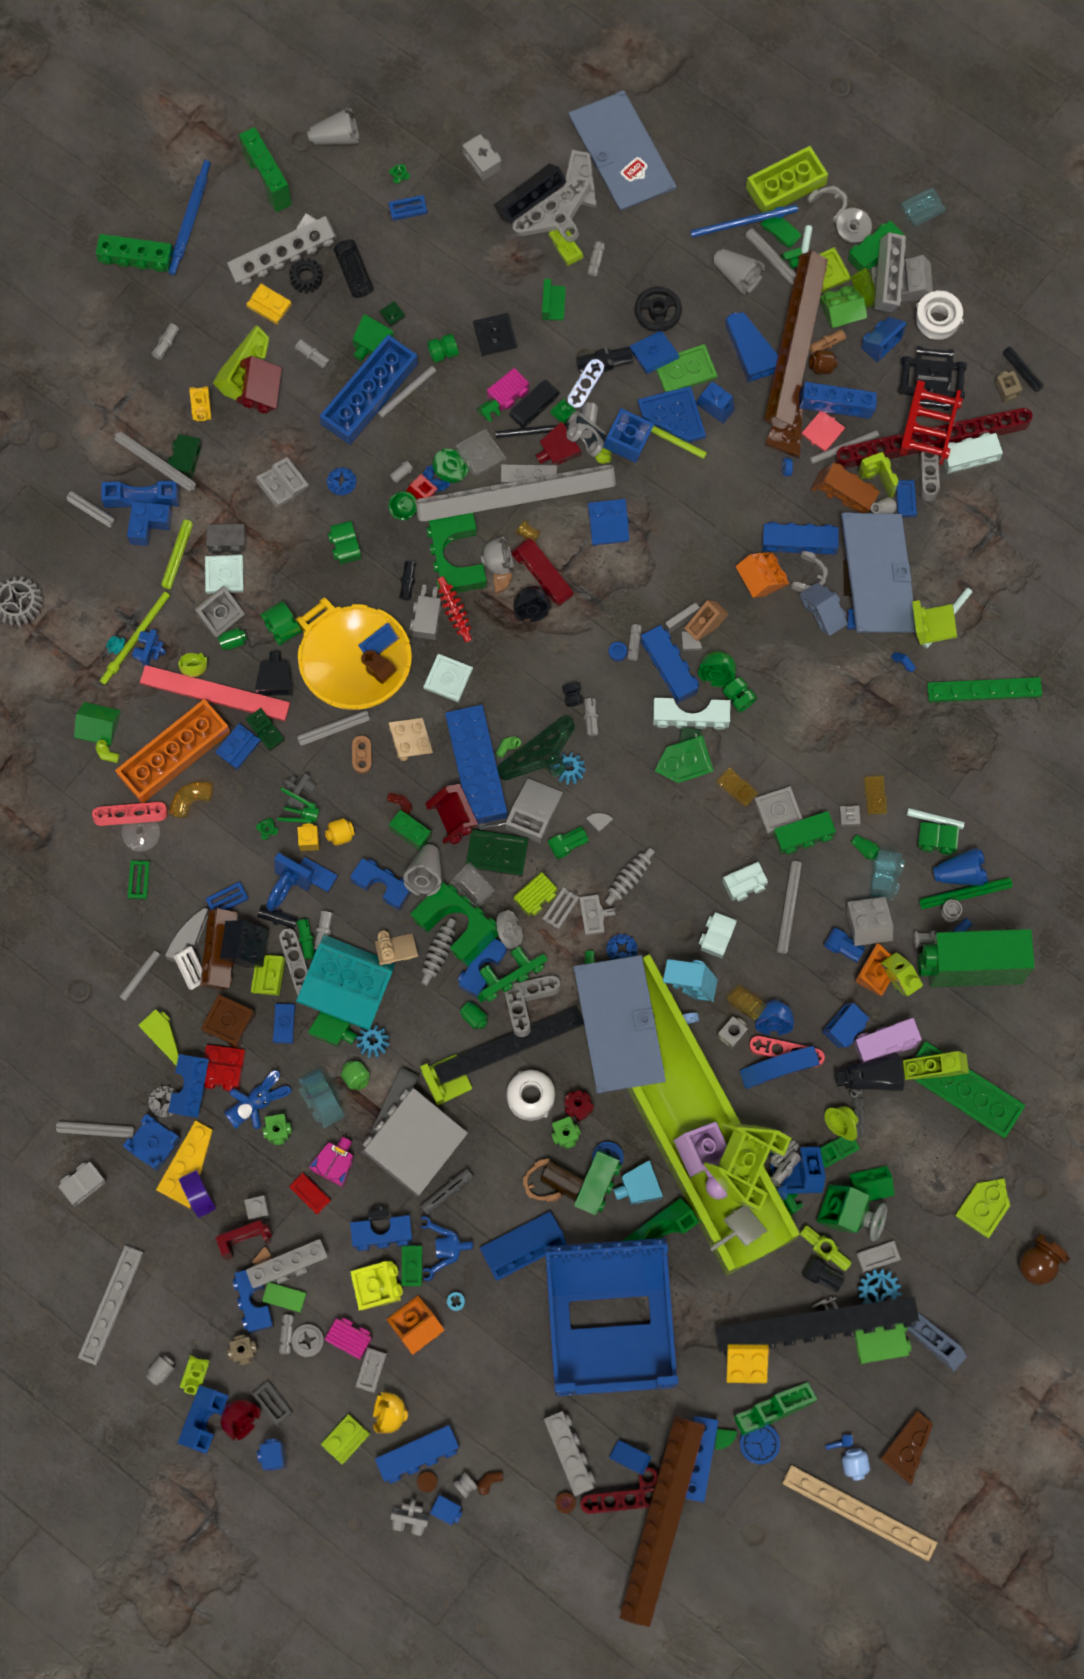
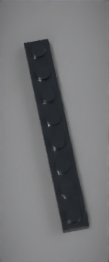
[433,1006,584,1085]

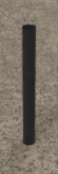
[495,423,568,439]

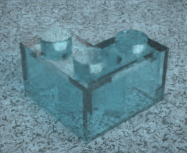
[870,850,905,900]
[298,1069,345,1128]

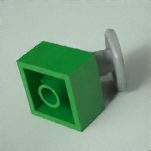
[816,1185,887,1242]

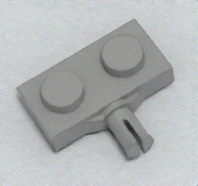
[579,895,615,936]

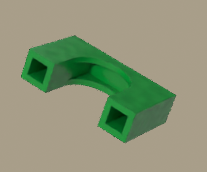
[239,127,292,213]
[426,513,487,595]
[410,882,499,967]

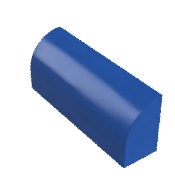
[480,1212,567,1281]

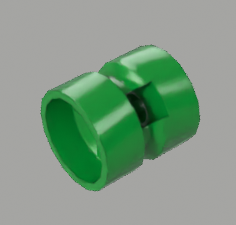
[427,333,459,364]
[722,677,758,713]

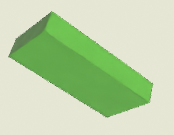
[262,1282,306,1313]

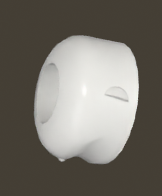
[915,291,963,340]
[506,1070,556,1121]

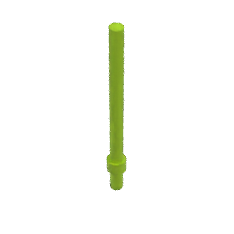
[99,591,170,685]

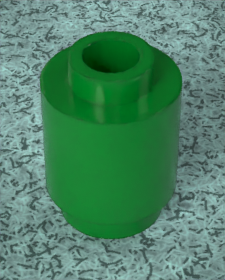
[218,627,247,651]
[459,1002,488,1030]

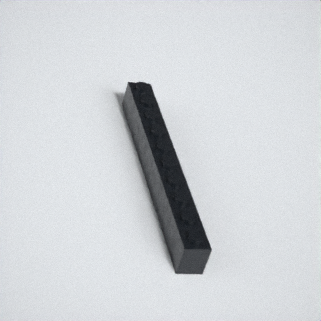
[715,1296,919,1356]

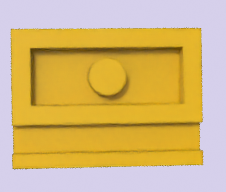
[246,284,292,325]

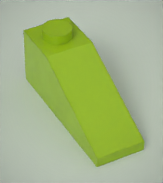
[139,1009,179,1066]

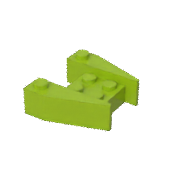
[704,1123,792,1211]

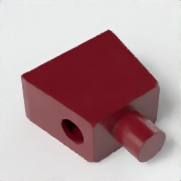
[535,422,582,466]

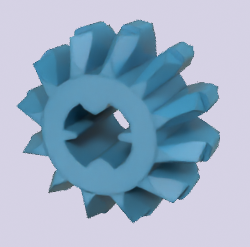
[553,752,586,785]
[356,1025,389,1058]

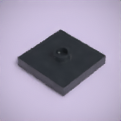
[473,313,517,356]

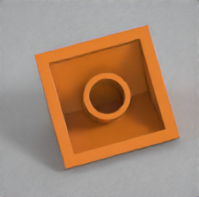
[855,944,898,996]

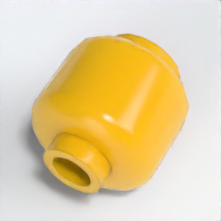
[325,818,355,846]

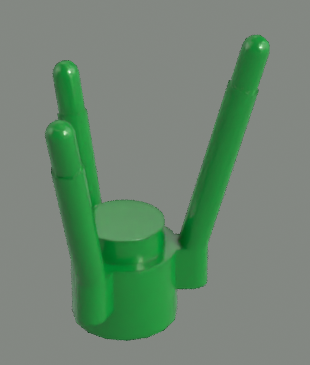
[277,787,319,824]

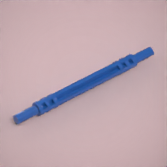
[168,160,211,275]

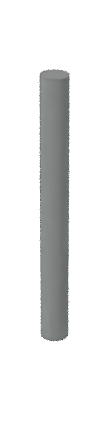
[377,366,436,418]
[809,430,879,464]

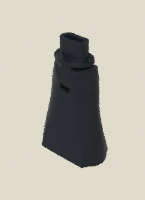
[835,1053,904,1091]

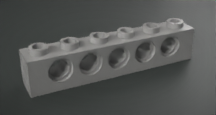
[227,216,337,286]

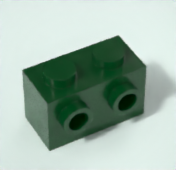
[167,434,202,479]

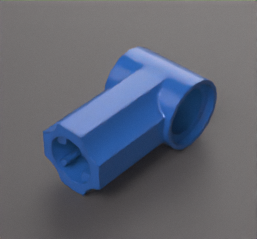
[824,928,865,963]

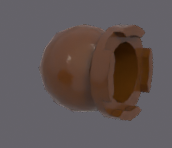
[1019,1233,1071,1285]

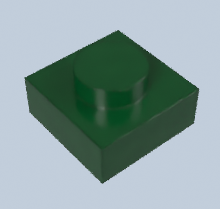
[380,301,405,327]
[679,727,701,743]

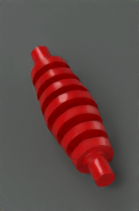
[437,576,472,643]

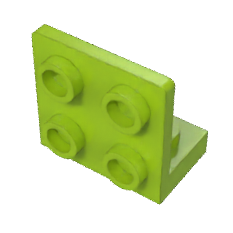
[858,452,899,498]
[912,600,957,645]
[420,1054,472,1106]

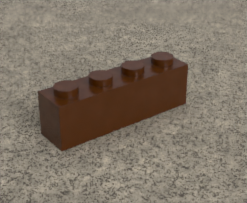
[200,908,238,991]

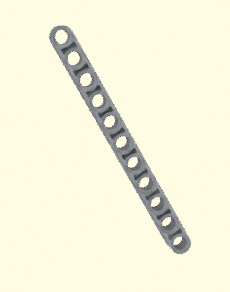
[415,465,616,521]

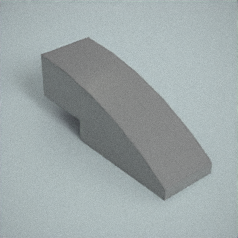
[165,908,208,963]

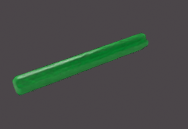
[919,877,1013,909]

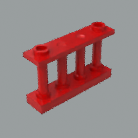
[899,380,963,465]

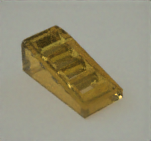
[727,986,767,1021]

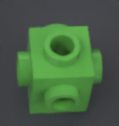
[263,1114,292,1145]
[551,1116,581,1149]

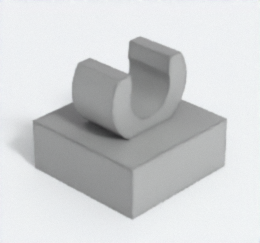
[839,805,860,827]

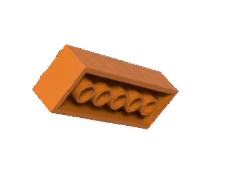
[115,699,231,803]

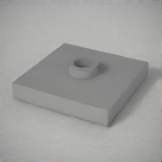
[754,786,803,835]

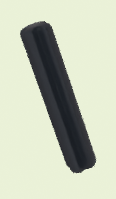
[1003,347,1044,392]

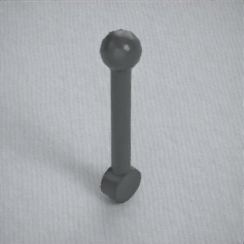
[478,822,506,831]

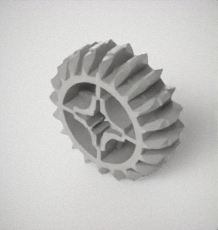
[0,576,43,627]

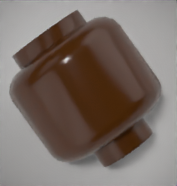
[809,350,838,375]

